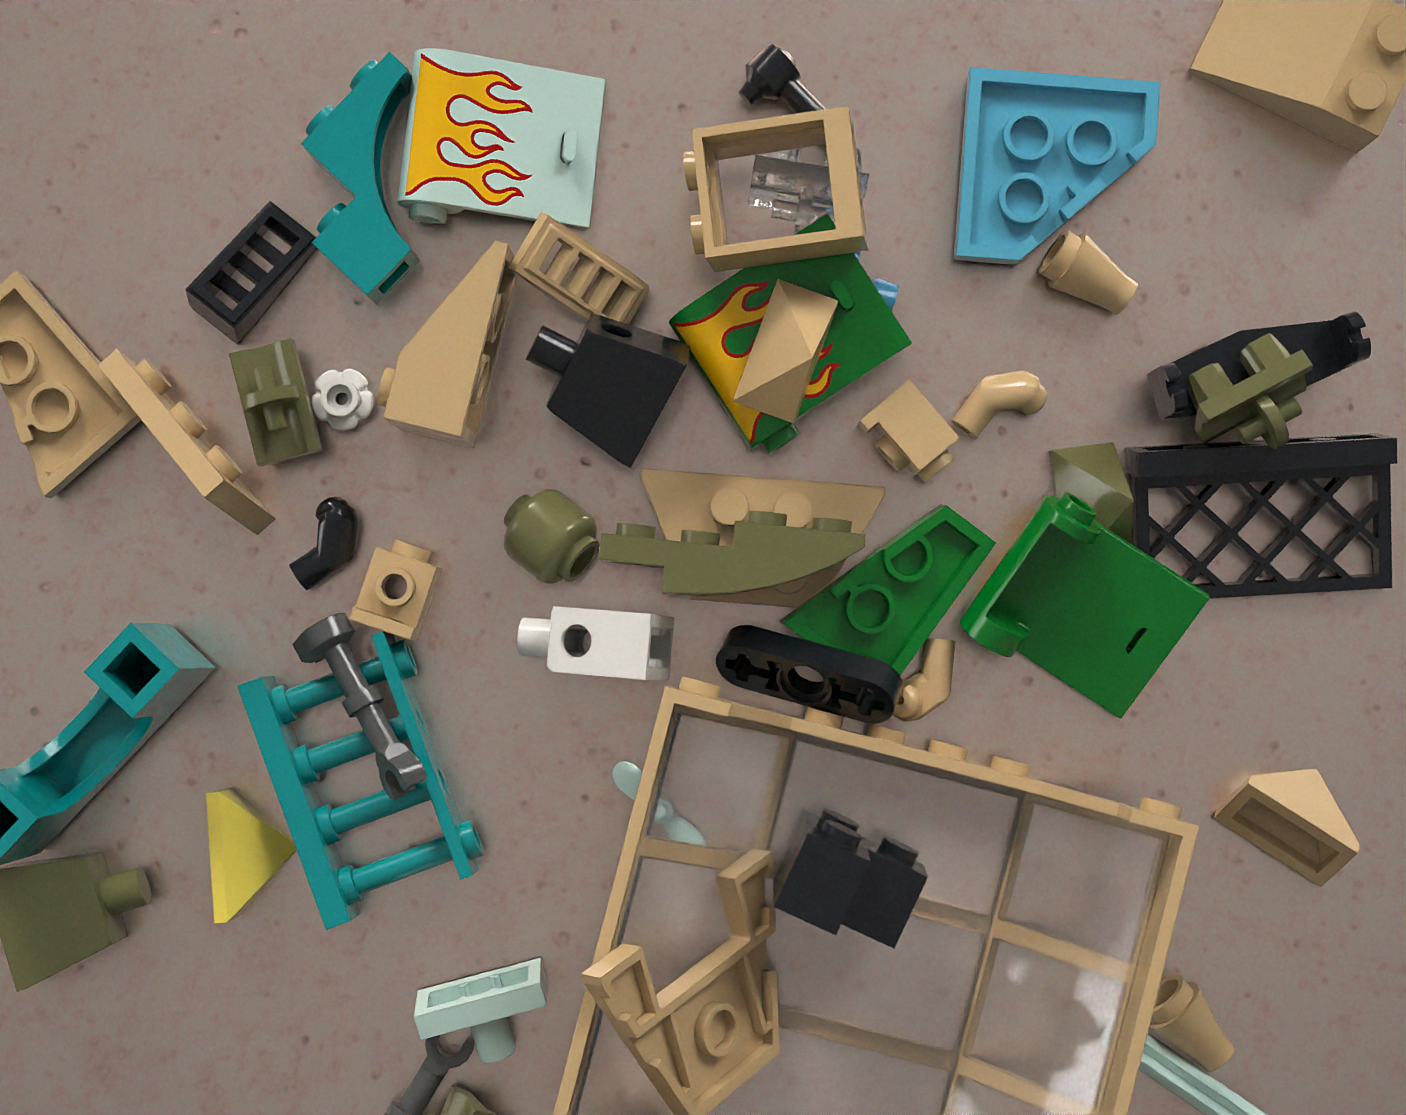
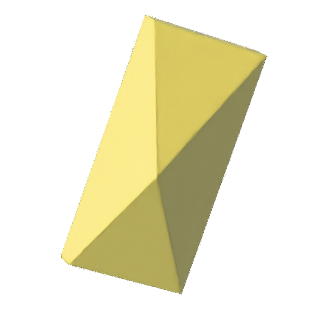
[206,788,297,923]

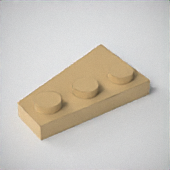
[0,270,141,499]
[98,349,276,535]

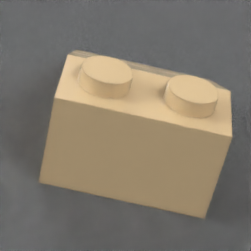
[1188,0,1406,154]
[377,241,517,448]

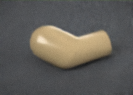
[952,370,1047,439]

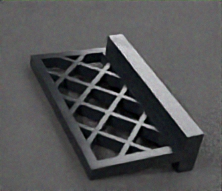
[1126,433,1397,598]

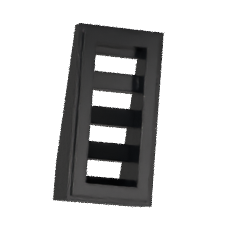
[185,201,316,343]

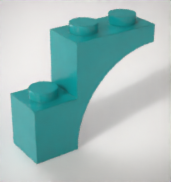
[301,52,420,305]

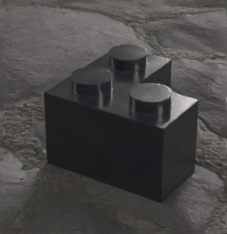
[773,809,928,949]

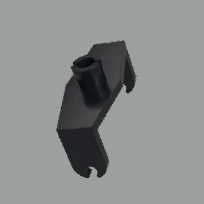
[1147,311,1371,420]

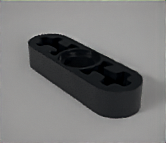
[716,625,903,724]

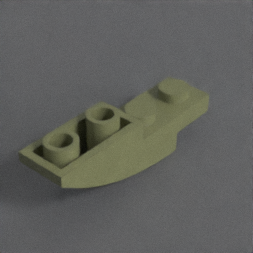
[598,511,866,596]

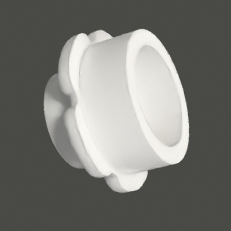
[311,369,374,431]

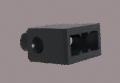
[525,314,690,468]

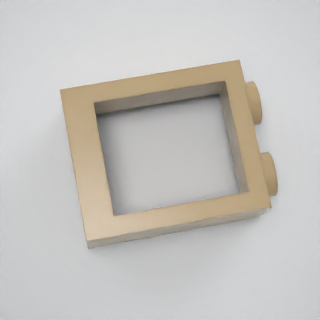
[683,106,868,272]

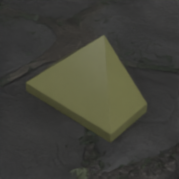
[1049,442,1134,543]

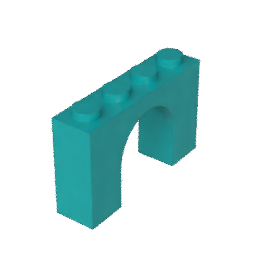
[0,622,216,865]

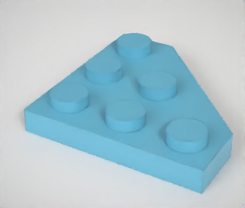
[954,67,1160,265]

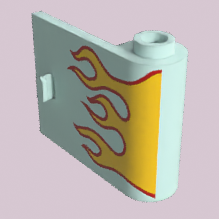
[397,48,605,229]

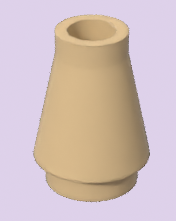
[1039,229,1138,315]
[1149,975,1234,1072]

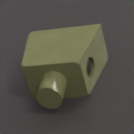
[0,852,152,992]

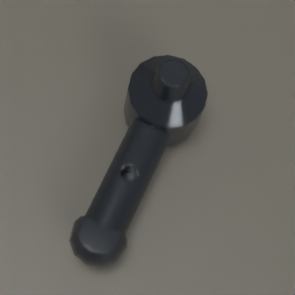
[739,43,826,147]

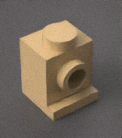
[856,379,959,483]
[349,539,443,640]

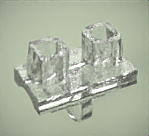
[748,148,869,235]

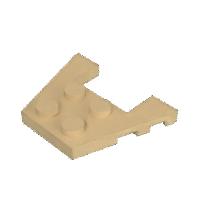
[581,849,779,1115]

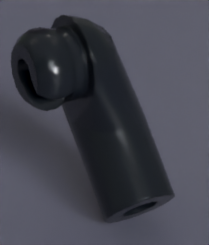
[289,497,359,590]

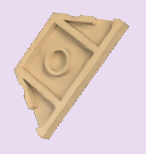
[641,468,885,608]

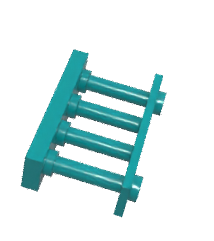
[237,631,484,930]

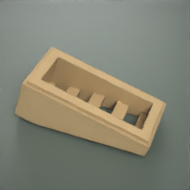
[508,212,649,324]

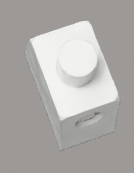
[517,606,674,680]

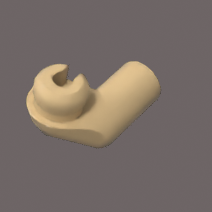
[893,638,955,722]

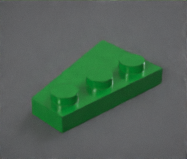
[779,504,996,676]

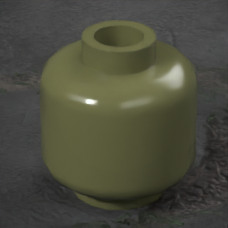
[504,489,600,584]

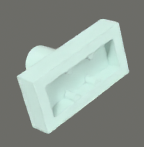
[414,958,547,1063]

